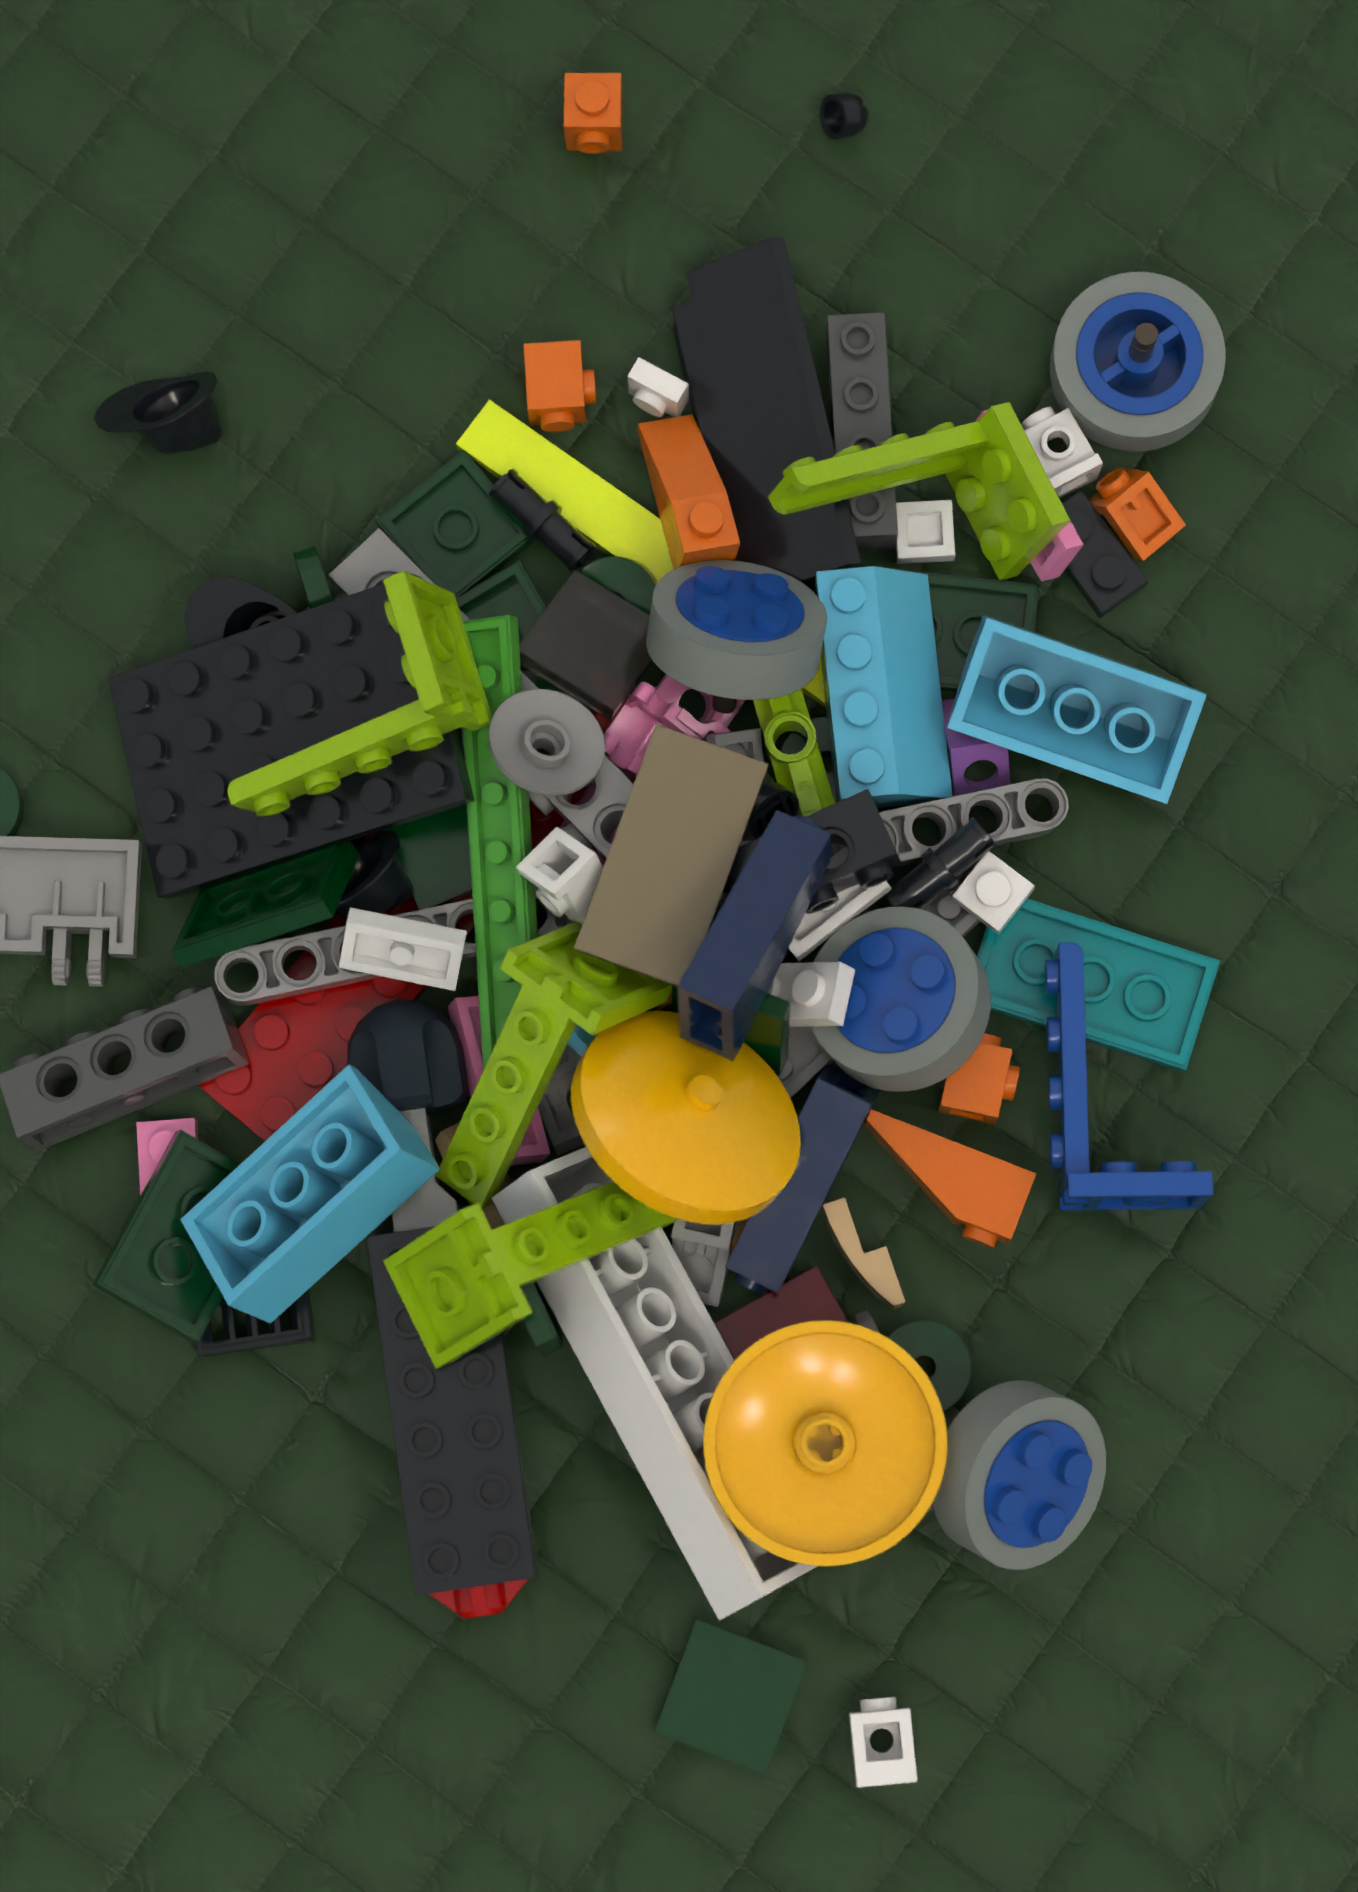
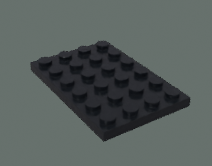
[108,574,475,899]

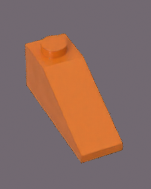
[637,414,740,570]
[865,1109,1036,1249]

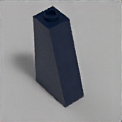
[677,810,831,1061]
[725,1064,881,1294]

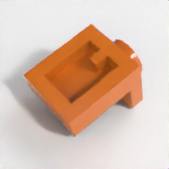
[1088,468,1186,561]

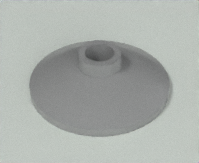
[488,689,605,796]

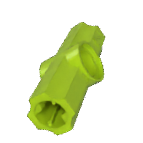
[752,688,835,816]

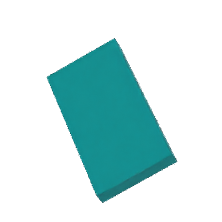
[977,899,1220,1072]

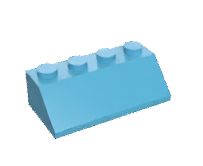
[813,566,953,808]
[947,614,1207,804]
[180,1065,440,1324]

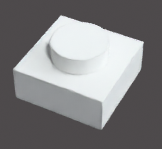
[627,357,689,417]
[896,500,955,564]
[952,851,1035,935]

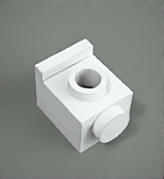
[1022,407,1103,499]
[516,827,603,924]
[849,1697,917,1788]

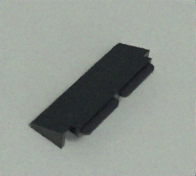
[672,237,861,591]

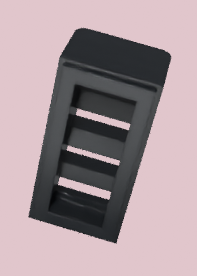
[197,1288,316,1357]

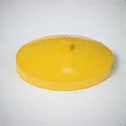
[571,1011,801,1224]
[703,1321,947,1566]

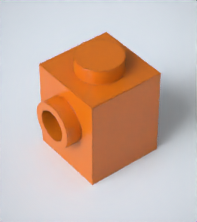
[564,73,623,154]
[524,340,596,432]
[938,1033,1020,1125]

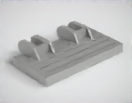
[0,836,142,987]

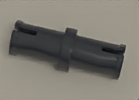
[489,469,597,573]
[885,817,997,909]

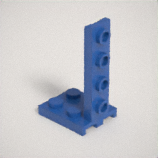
[1045,942,1213,1211]

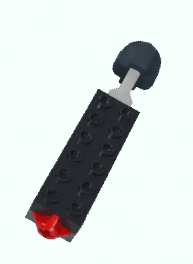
[347,999,540,1619]

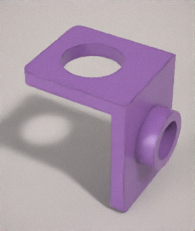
[942,699,1010,796]

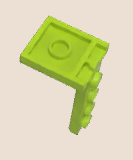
[768,402,1071,581]
[228,570,492,817]
[436,921,672,1208]
[383,1181,679,1369]

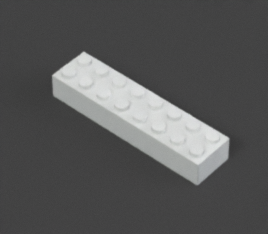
[491,1147,817,1621]

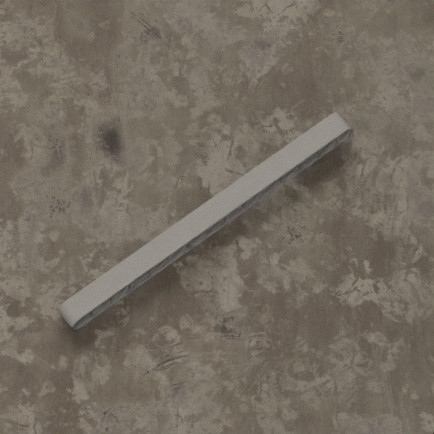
[214,779,1069,1006]

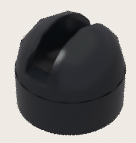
[820,92,869,140]

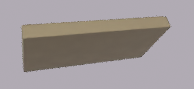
[574,724,769,987]

